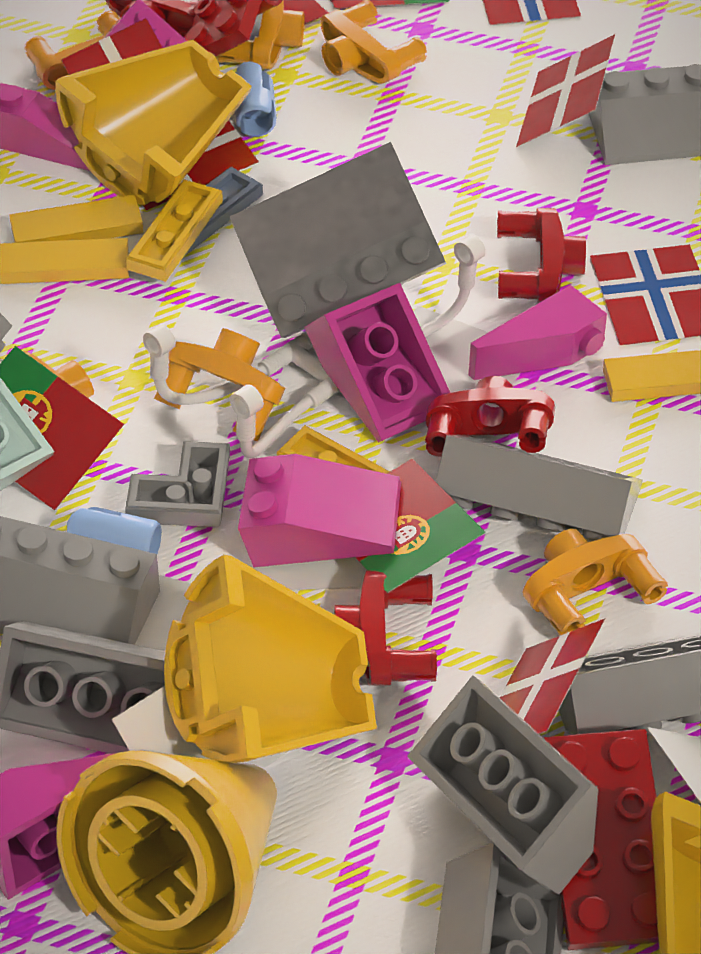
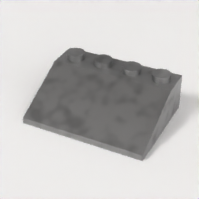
[230,142,447,338]

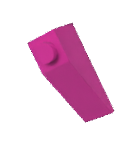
[0,83,90,171]
[468,285,607,380]

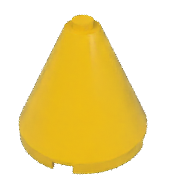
[57,751,277,954]

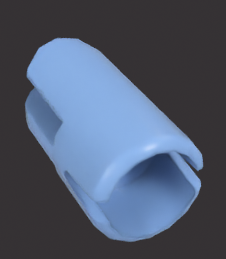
[235,61,277,137]
[67,507,162,554]

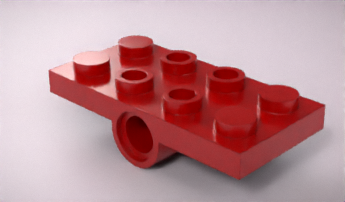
[185,0,282,57]
[543,729,659,951]

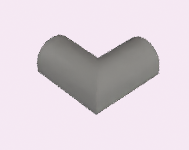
[125,441,230,527]

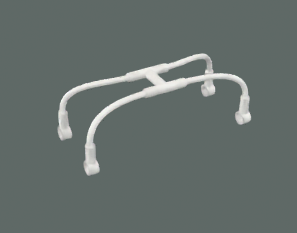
[142,234,486,458]

